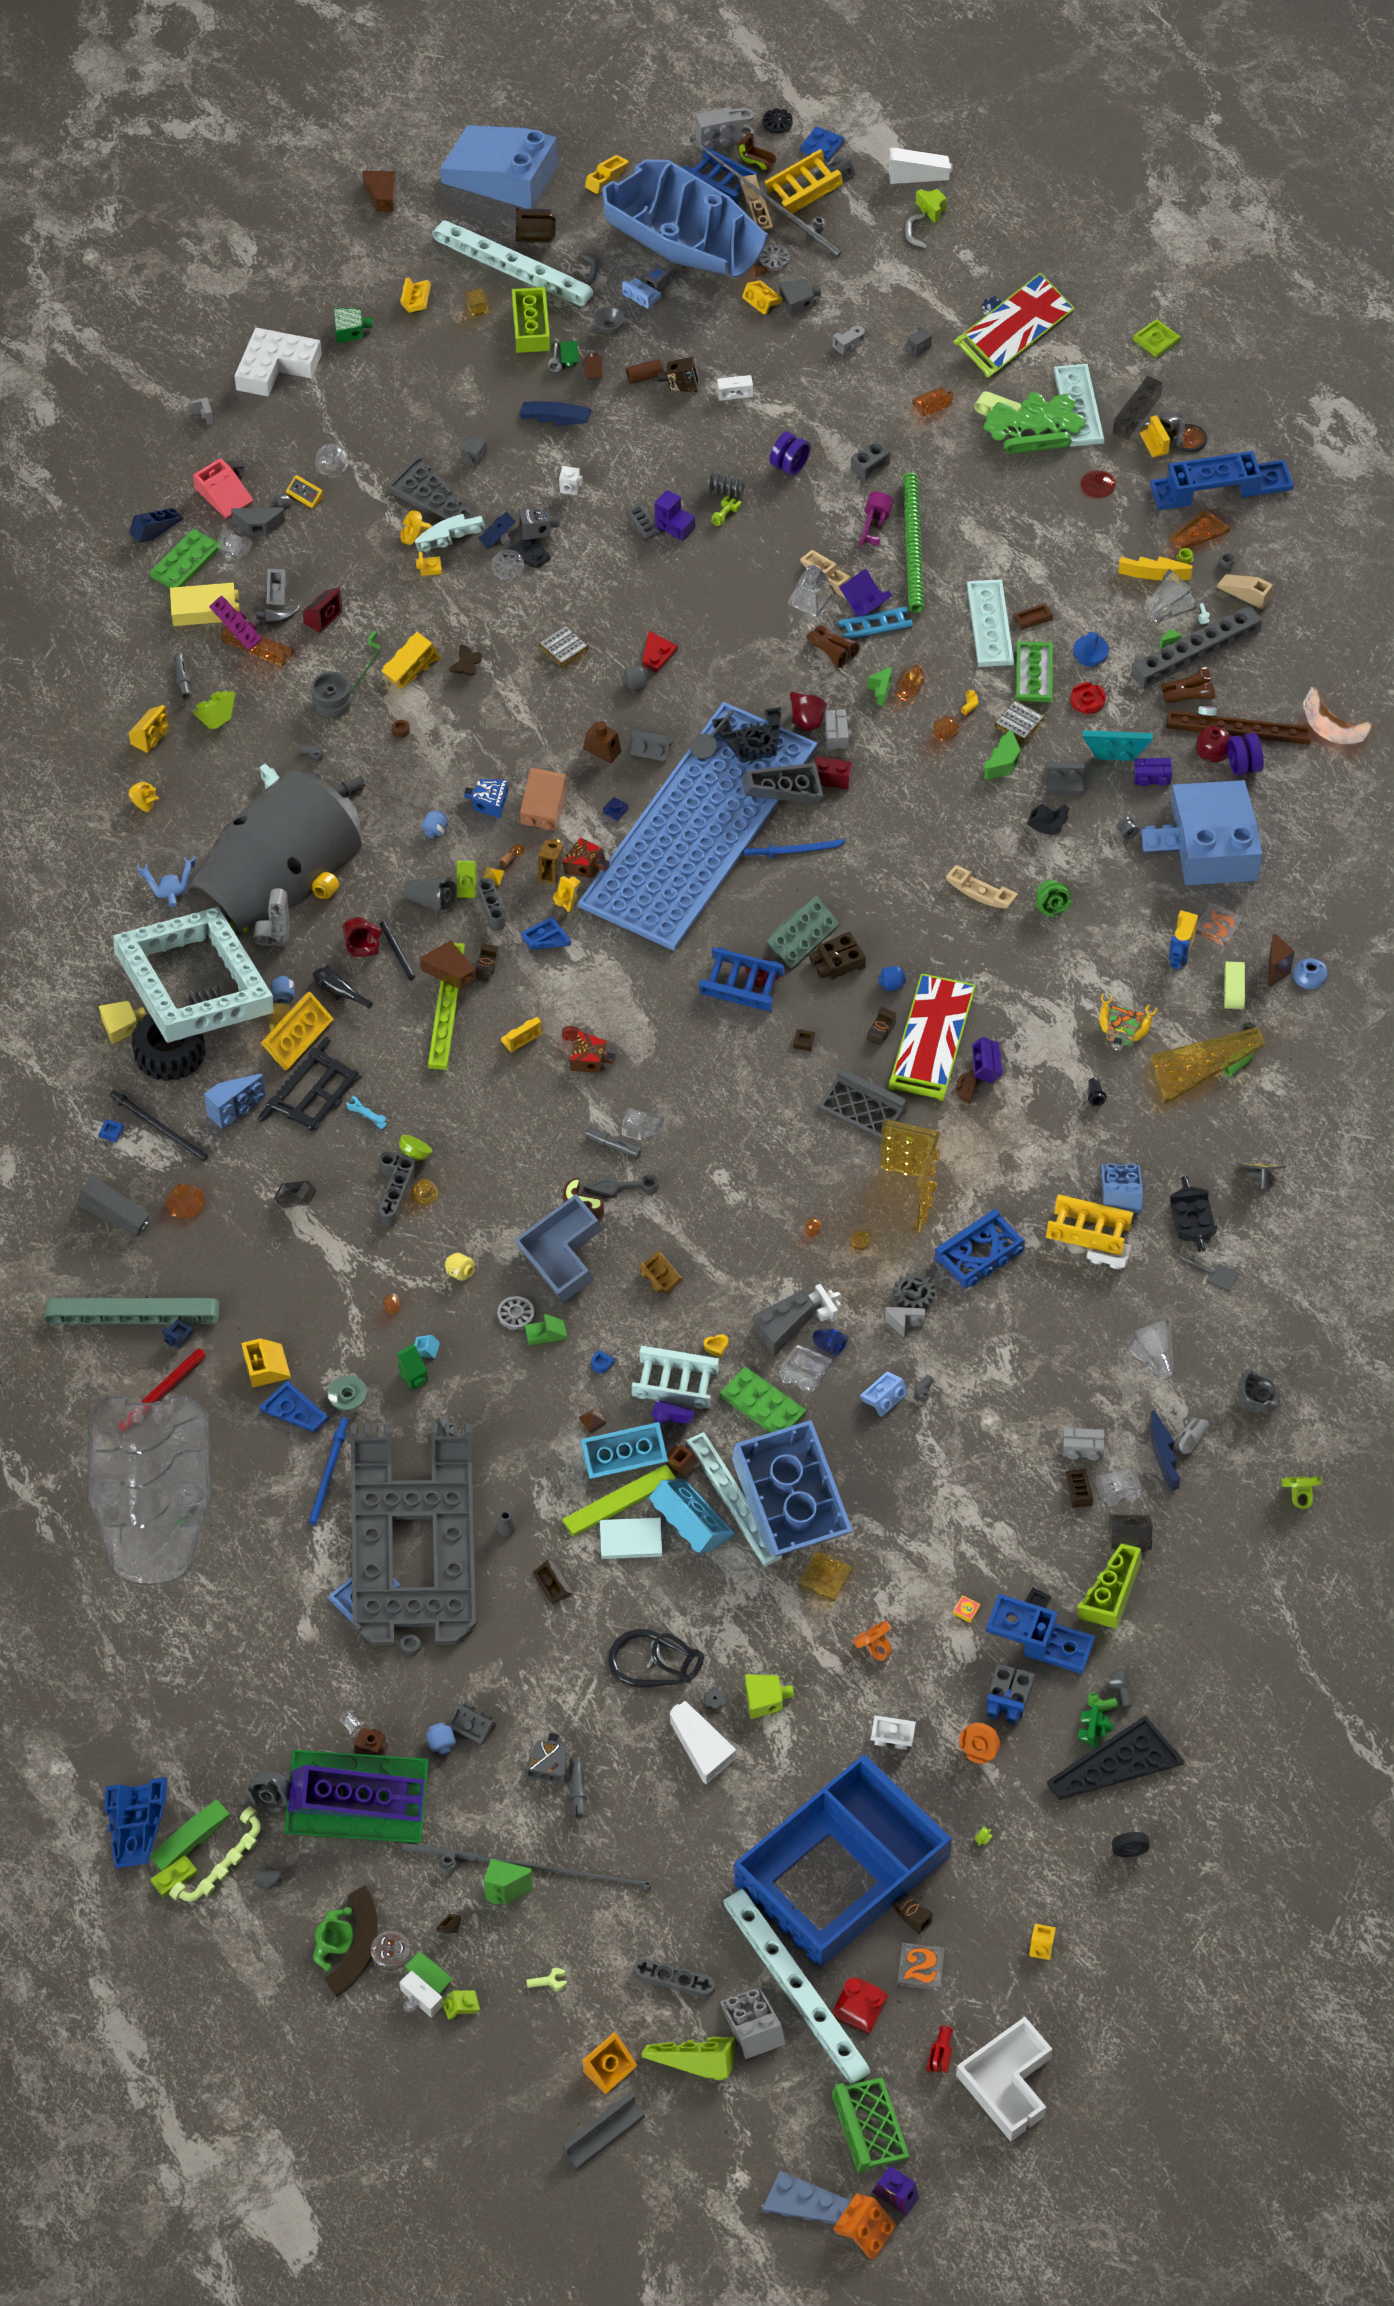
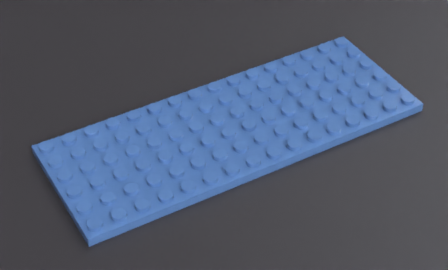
[578,702,818,951]

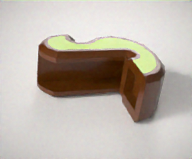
[737,133,776,171]

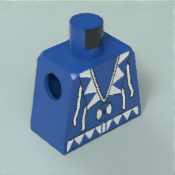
[464,779,509,818]

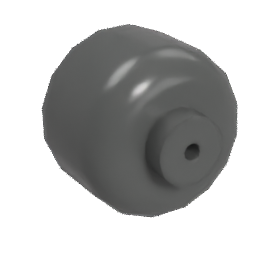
[273,494,292,510]

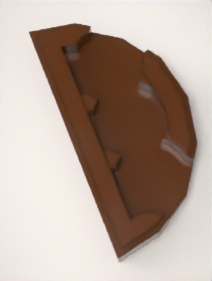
[956,1070,978,1104]

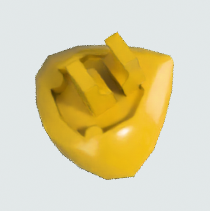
[128,782,159,813]

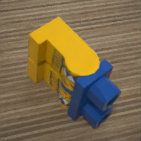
[1169,910,1198,969]

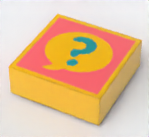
[953,1595,981,1623]

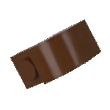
[665,1444,701,1479]

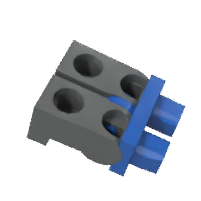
[986,1663,1035,1725]

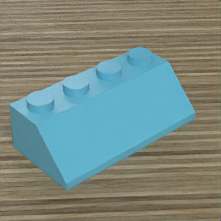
[579,1422,668,1479]
[649,1479,735,1553]

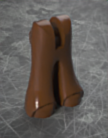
[806,625,860,668]
[1161,667,1215,703]

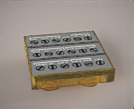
[539,625,589,668]
[994,700,1045,743]

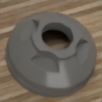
[594,307,624,334]

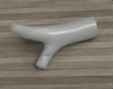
[646,1641,666,1668]

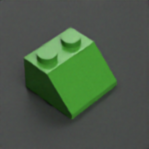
[483,1859,533,1904]

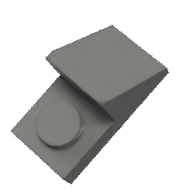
[266,569,287,605]
[885,1307,925,1337]

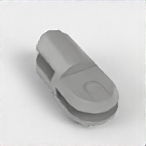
[1174,1417,1210,1455]

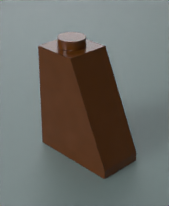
[362,170,397,212]
[420,940,477,989]

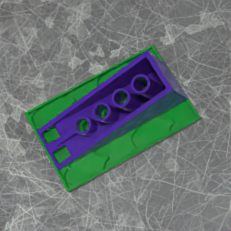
[284,1750,428,1844]

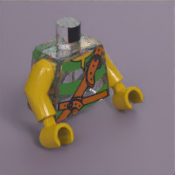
[1099,993,1158,1050]

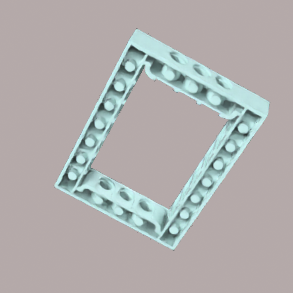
[113,907,274,1043]

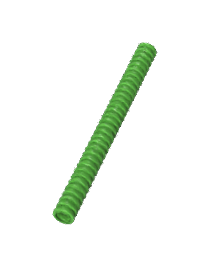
[903,473,924,613]

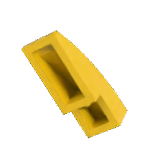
[585,155,630,194]

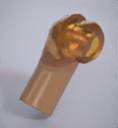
[499,844,524,867]

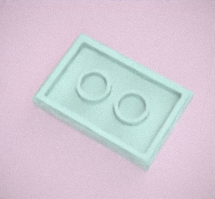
[600,1518,662,1559]

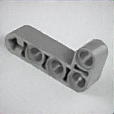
[253,888,290,946]

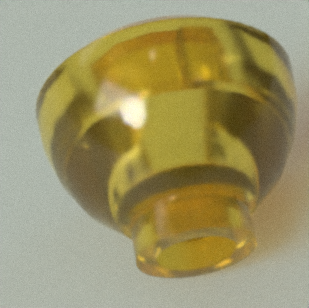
[411,1179,438,1204]

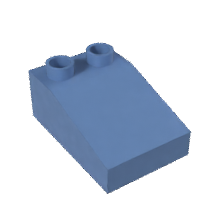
[440,125,558,209]
[1171,780,1262,885]

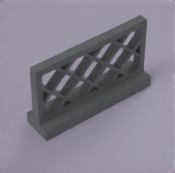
[818,1067,907,1141]

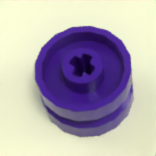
[770,431,811,476]
[1227,733,1264,777]

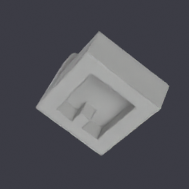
[191,397,214,425]

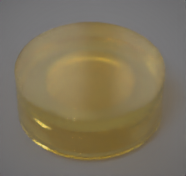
[850,1230,870,1250]

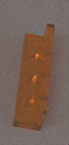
[220,626,294,667]

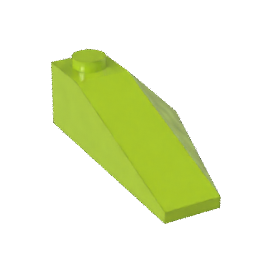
[641,2037,736,2080]

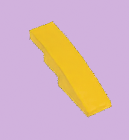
[1118,556,1193,581]

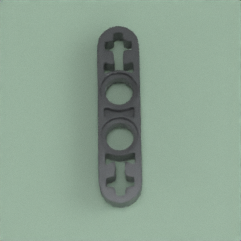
[634,1959,715,1998]

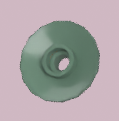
[328,1375,367,1411]

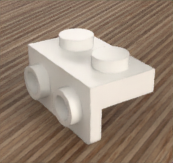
[1087,1244,1131,1269]
[870,1715,916,1750]

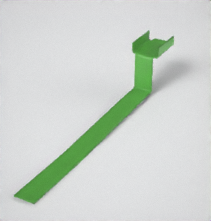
[351,631,381,693]

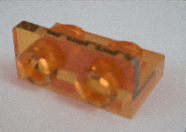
[912,387,953,417]

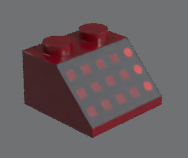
[302,587,343,633]
[815,754,855,790]

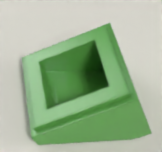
[1159,628,1182,650]

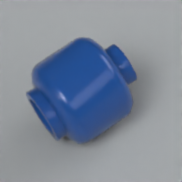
[878,966,906,991]

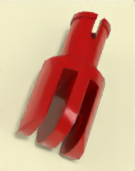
[926,2025,953,2073]

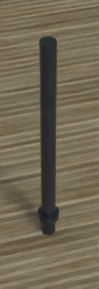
[110,1090,208,1161]

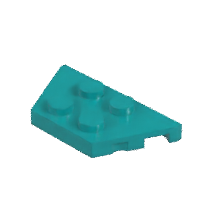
[1082,730,1153,761]

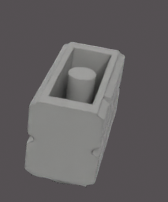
[824,709,852,750]
[1063,1428,1104,1461]

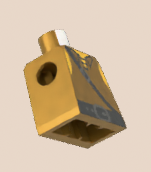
[538,839,564,884]

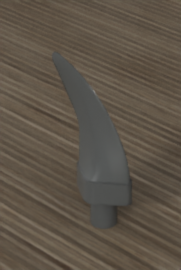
[256,604,300,622]

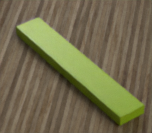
[562,1464,676,1537]

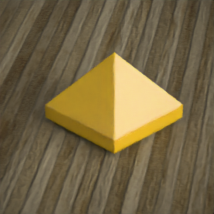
[482,867,504,887]

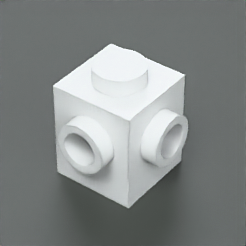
[559,466,583,495]

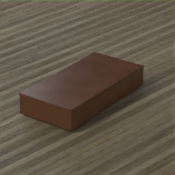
[1013,603,1053,630]

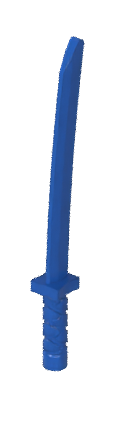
[744,839,845,858]

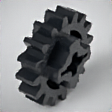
[738,722,777,758]

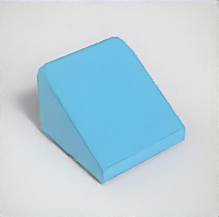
[414,1335,440,1358]

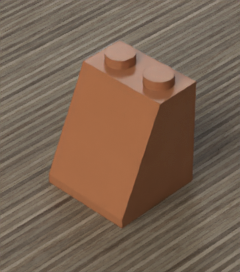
[520,768,567,831]

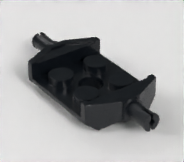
[1170,1176,1217,1252]

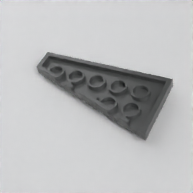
[386,455,475,536]

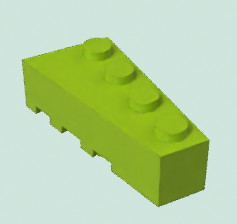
[1077,1544,1142,1629]

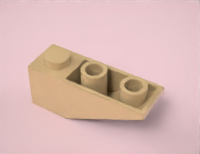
[1217,574,1273,610]

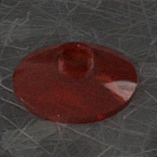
[1081,470,1116,498]

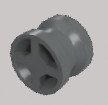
[1116,816,1139,840]

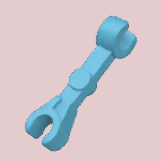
[346,1096,387,1129]

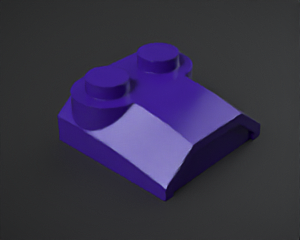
[651,1399,694,1424]

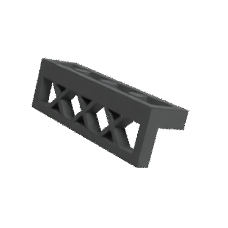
[563,2092,645,2170]

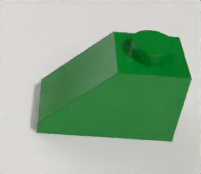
[560,341,579,366]
[397,1344,428,1390]

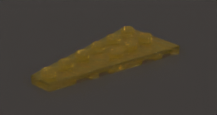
[1150,1027,1265,1105]

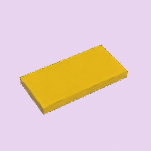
[261,992,334,1070]

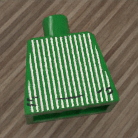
[334,308,373,343]

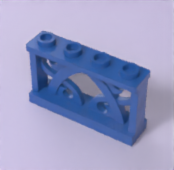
[935,1209,1025,1290]

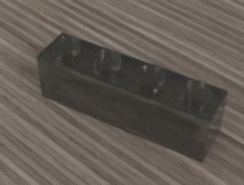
[1113,376,1163,440]

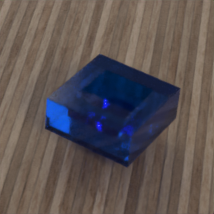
[603,797,629,821]

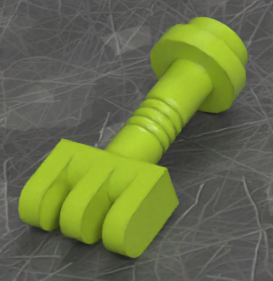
[711,496,742,526]

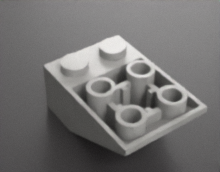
[720,1987,786,2059]

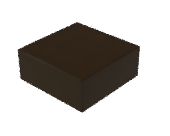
[793,1029,815,1052]

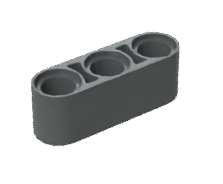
[478,878,505,930]

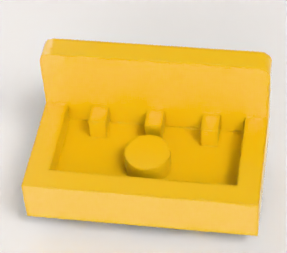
[400,278,431,313]

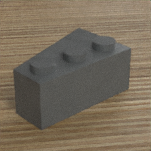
[753,1289,814,1356]

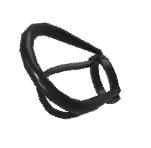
[608,1629,704,1688]

